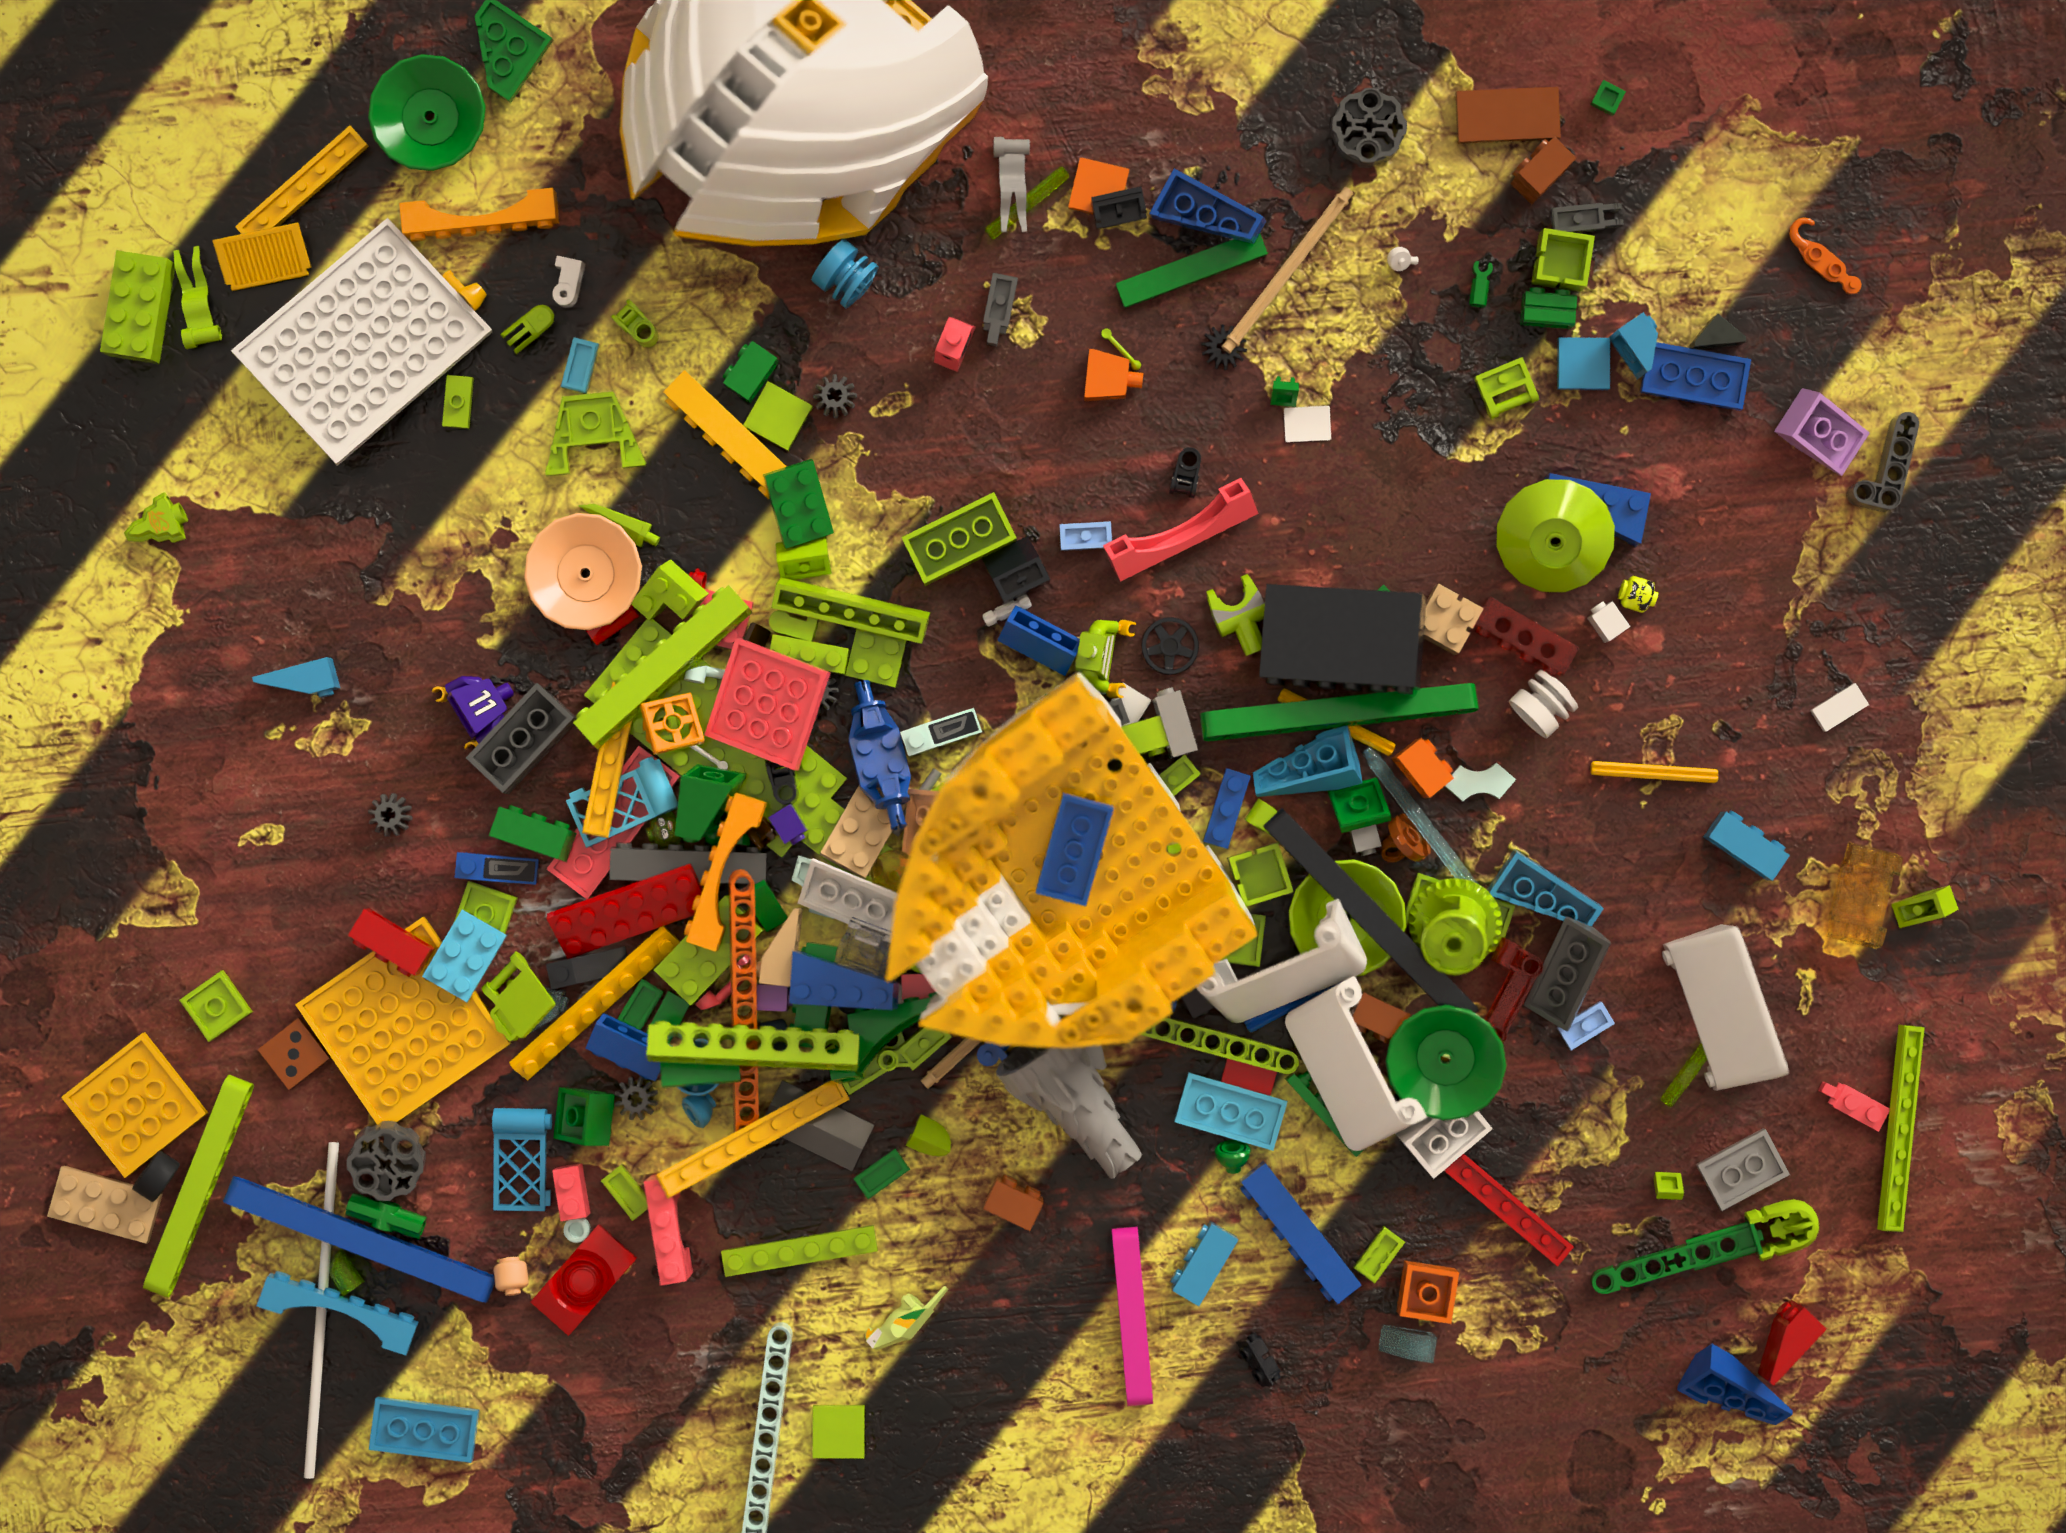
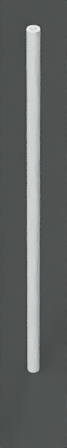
[304,1142,339,1478]

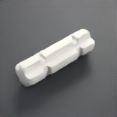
[983,594,1031,626]

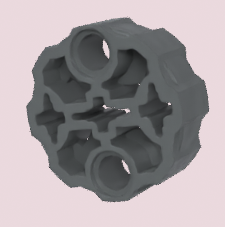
[1330,88,1407,168]
[347,1121,426,1201]

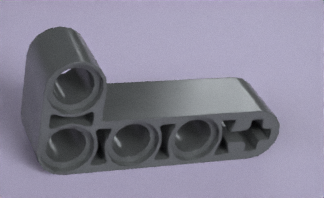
[1847,412,1919,512]

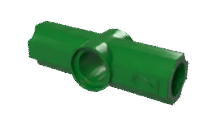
[345,1193,427,1239]

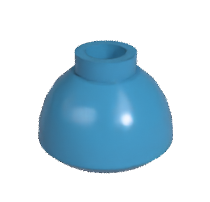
[682,1094,716,1128]

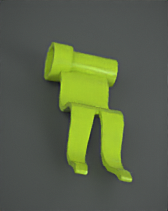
[174,246,222,349]

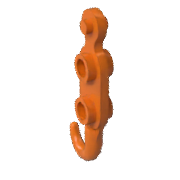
[1789,218,1862,295]

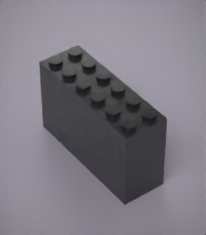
[1259,584,1427,695]

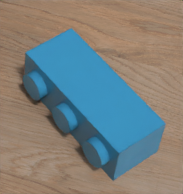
[1704,810,1790,881]
[1170,1221,1238,1306]

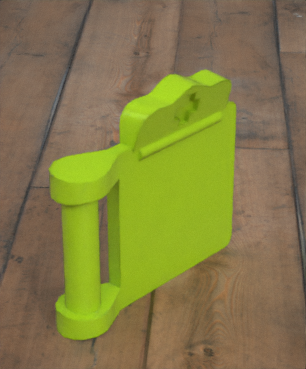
[481,951,555,1041]

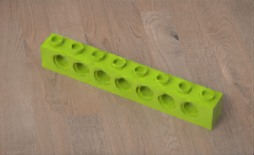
[647,1021,859,1071]

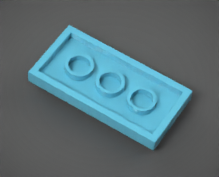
[1174,1072,1288,1151]

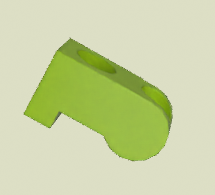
[769,610,820,642]

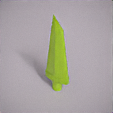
[577,504,660,547]

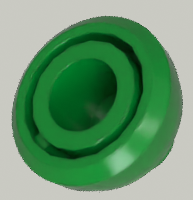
[1215,1140,1251,1174]

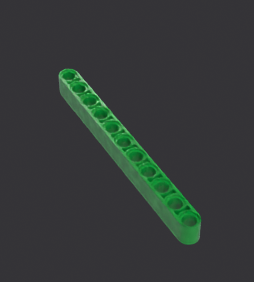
[1200,683,1479,741]

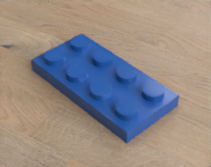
[1640,342,1751,411]
[1036,793,1114,906]

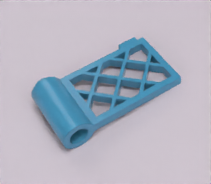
[492,1108,552,1211]

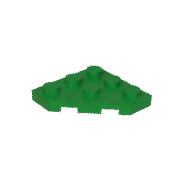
[475,0,554,103]

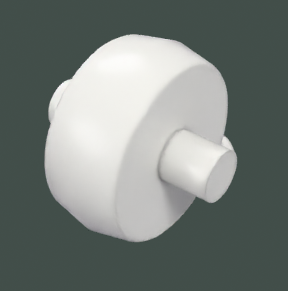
[1387,247,1419,271]

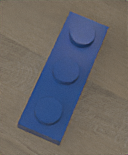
[1203,768,1251,849]

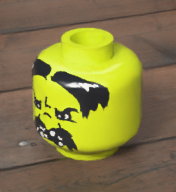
[1618,576,1658,613]

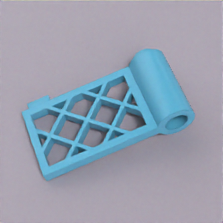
[566,756,678,848]

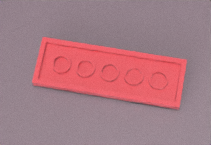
[547,746,681,899]

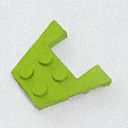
[545,391,646,477]

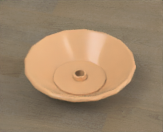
[524,513,642,630]

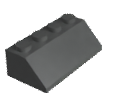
[466,683,577,795]

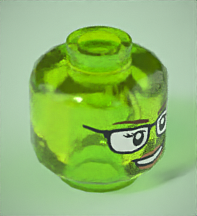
[646,811,683,848]

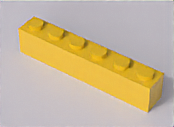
[663,370,787,499]

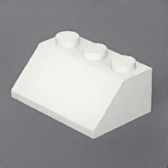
[1395,1111,1492,1179]

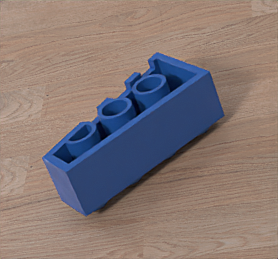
[1149,168,1266,244]
[1544,473,1651,546]
[789,951,899,1010]

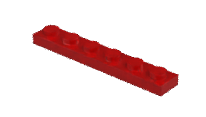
[1444,1154,1574,1267]

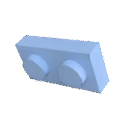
[1060,521,1112,551]
[1556,1001,1615,1050]

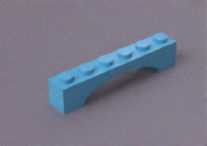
[257,1271,419,1355]

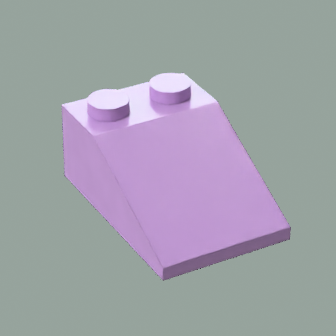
[1774,388,1870,476]

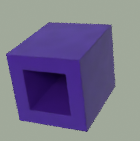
[768,804,808,845]

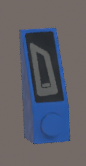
[455,852,539,885]

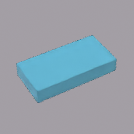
[561,337,599,394]

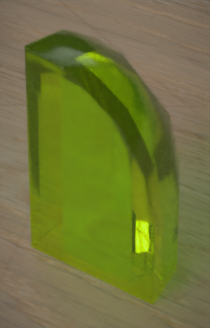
[330,1248,364,1296]

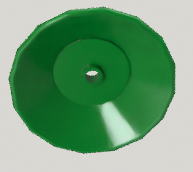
[368,54,486,171]
[1385,1005,1506,1121]

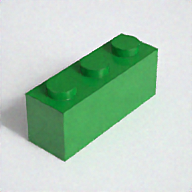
[489,805,577,862]

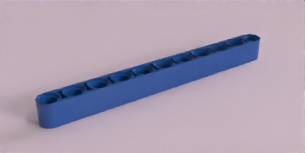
[223,1176,495,1303]

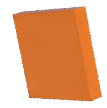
[1068,157,1130,214]

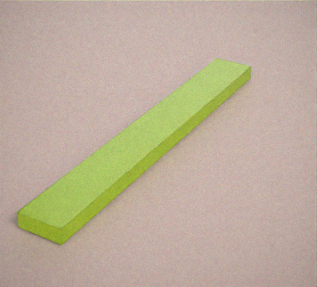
[1877,1025,1925,1232]

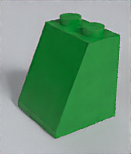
[675,764,746,842]

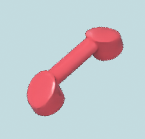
[695,955,750,1010]

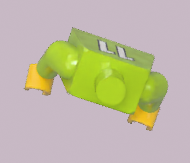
[1075,620,1136,698]

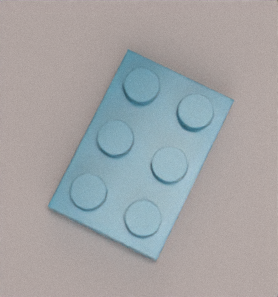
[422,910,508,1002]

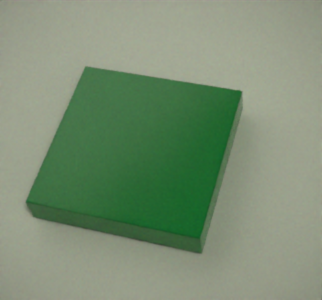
[1328,777,1391,833]

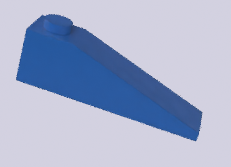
[1677,1344,1793,1425]

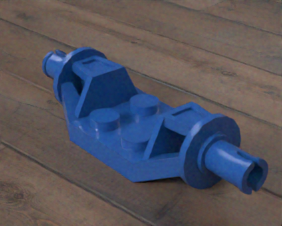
[848,680,911,830]

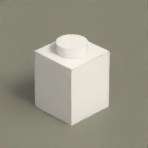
[1587,601,1630,643]

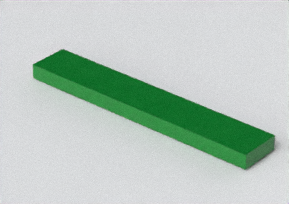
[1115,234,1268,309]

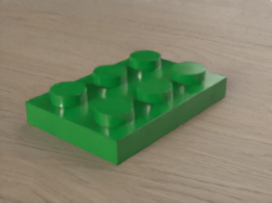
[763,459,834,549]

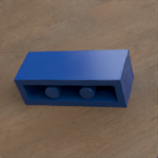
[997,605,1080,676]
[585,1013,672,1081]

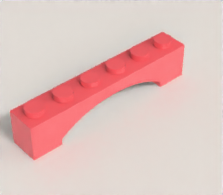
[1103,478,1258,582]

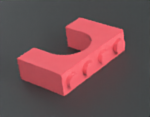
[644,1174,693,1285]

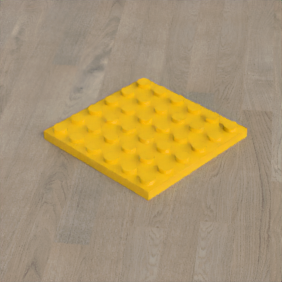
[295,917,512,1125]

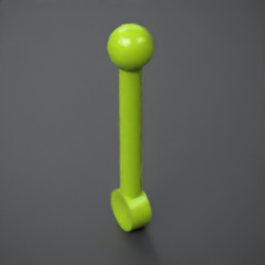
[1101,328,1141,370]

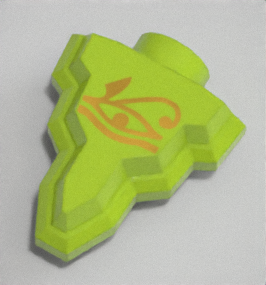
[124,492,188,543]

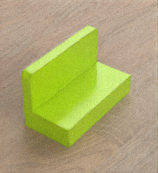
[776,536,832,580]

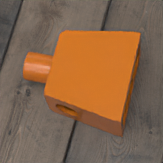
[1084,349,1143,401]

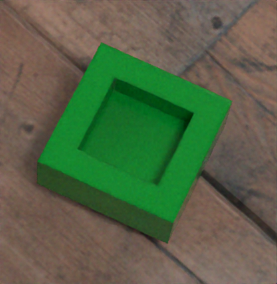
[1590,80,1626,116]

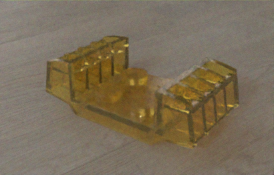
[1826,842,1903,949]

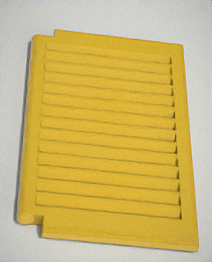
[212,222,311,291]

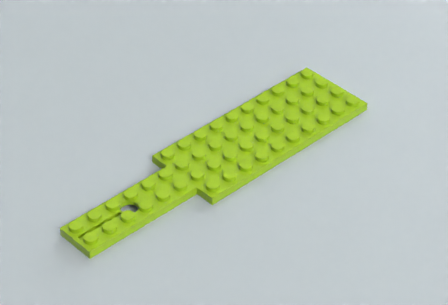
[584,619,906,893]

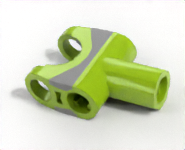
[1206,574,1265,656]

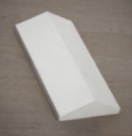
[798,858,898,942]

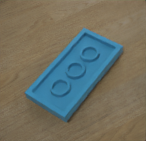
[369,1397,480,1463]

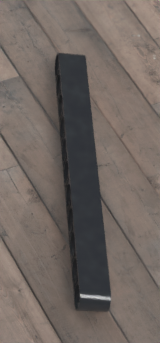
[1263,808,1479,1014]

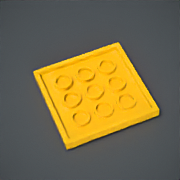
[61,1032,208,1178]

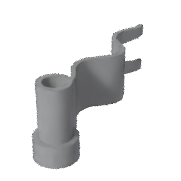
[993,137,1030,232]

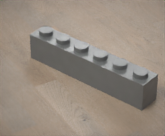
[609,842,767,884]

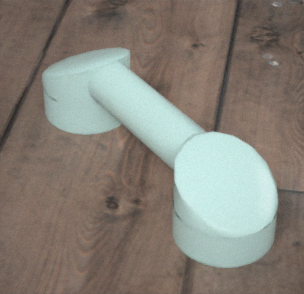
[684,666,725,684]

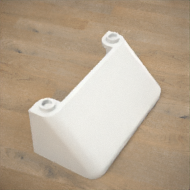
[1196,899,1367,1023]
[1662,924,1788,1091]
[1285,976,1427,1151]

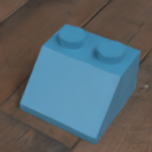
[1609,312,1658,379]

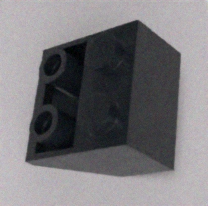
[982,536,1050,604]

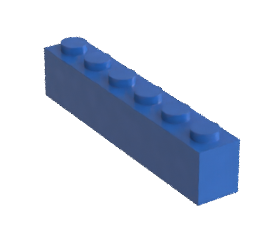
[1239,1161,1361,1304]

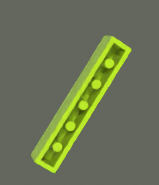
[771,577,930,644]

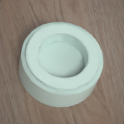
[564,1218,591,1243]

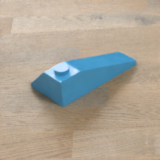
[1253,726,1362,797]

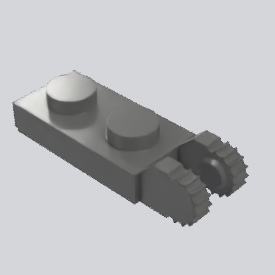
[1550,203,1624,233]

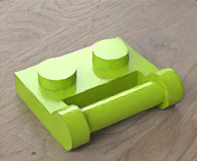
[1474,357,1539,420]

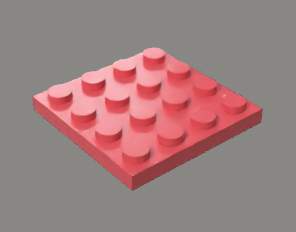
[704,638,831,770]

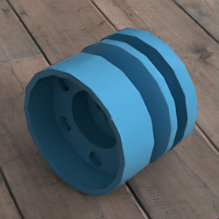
[811,239,879,309]

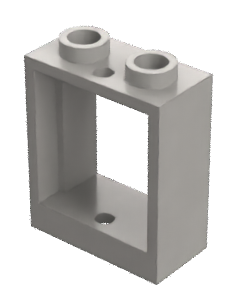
[1152,687,1198,759]

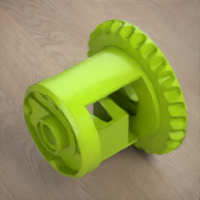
[1409,878,1502,975]

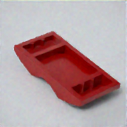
[530,1224,637,1336]

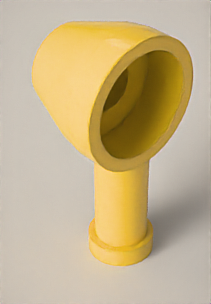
[442,270,487,311]

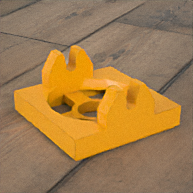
[640,692,705,755]

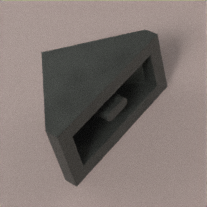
[1689,314,1746,349]

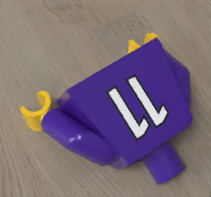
[432,676,514,749]

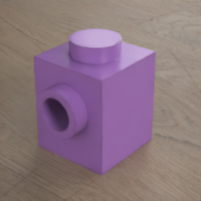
[756,983,793,1012]

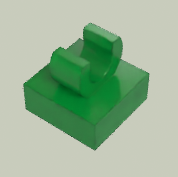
[1270,376,1299,407]

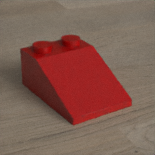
[1758,1300,1827,1386]

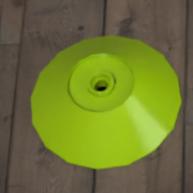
[1496,479,1615,592]
[1289,859,1406,976]

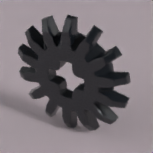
[1201,324,1247,370]

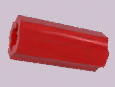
[586,605,639,646]

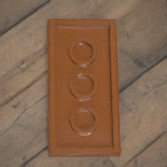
[1455,87,1561,144]

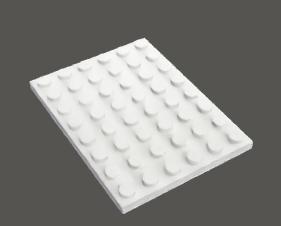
[231,218,492,466]

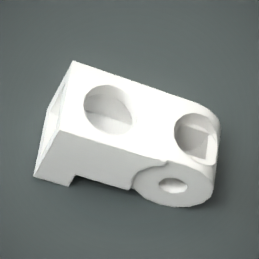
[553,256,585,308]

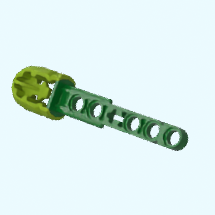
[1591,1199,1819,1294]

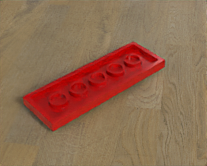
[546,863,703,959]

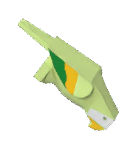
[865,1286,948,1350]

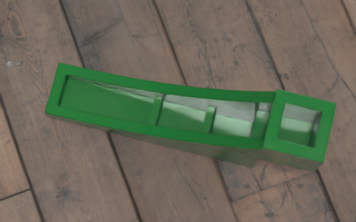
[827,992,937,1084]

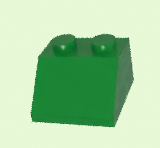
[553,1087,615,1146]

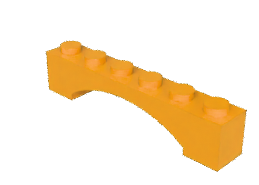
[399,188,559,241]
[684,793,767,952]

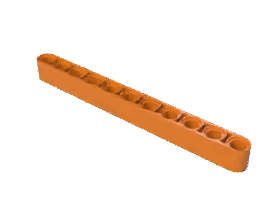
[728,869,759,1132]

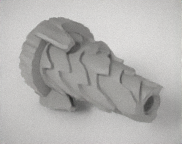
[996,1016,1142,1179]

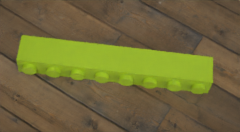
[573,585,752,749]

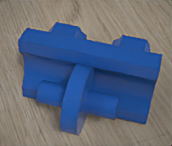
[977,1041,1011,1066]

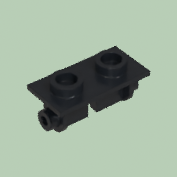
[1236,1332,1281,1387]

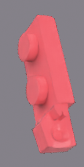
[1818,1081,1890,1132]

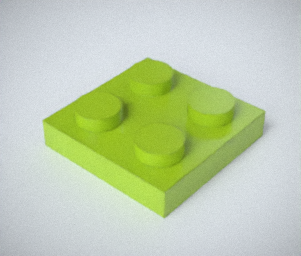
[845,628,907,688]

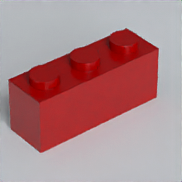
[348,908,435,977]

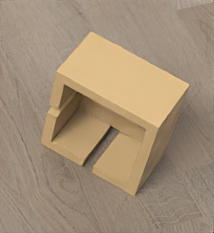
[1424,584,1484,655]

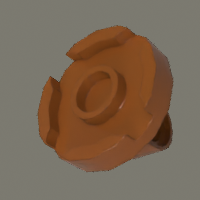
[1380,813,1431,863]

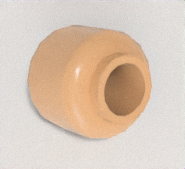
[493,1257,529,1296]

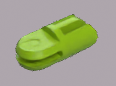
[500,305,554,355]

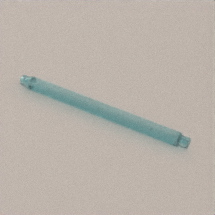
[1362,747,1478,884]

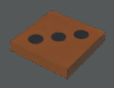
[258,1018,331,1090]

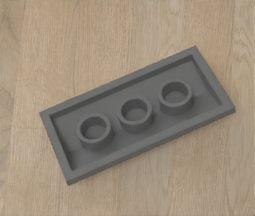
[1524,917,1611,1031]
[765,1080,875,1171]

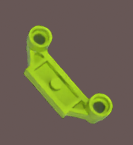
[877,1027,952,1071]

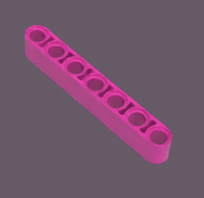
[1112,1227,1153,1407]

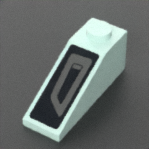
[900,708,982,757]

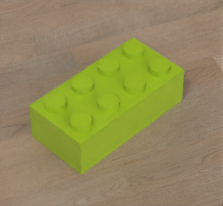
[100,250,175,364]
[901,492,1017,586]
[654,895,765,1006]

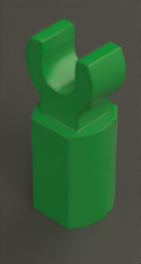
[1469,261,1493,308]

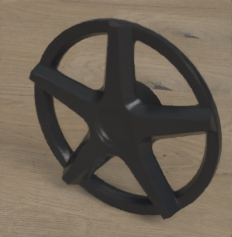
[1141,617,1199,675]

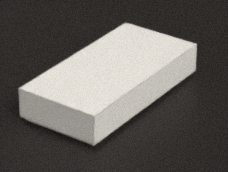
[1810,683,1869,732]

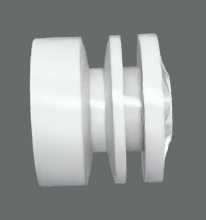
[1509,670,1579,738]

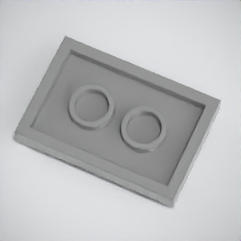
[1696,1128,1790,1211]

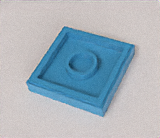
[1557,337,1610,390]

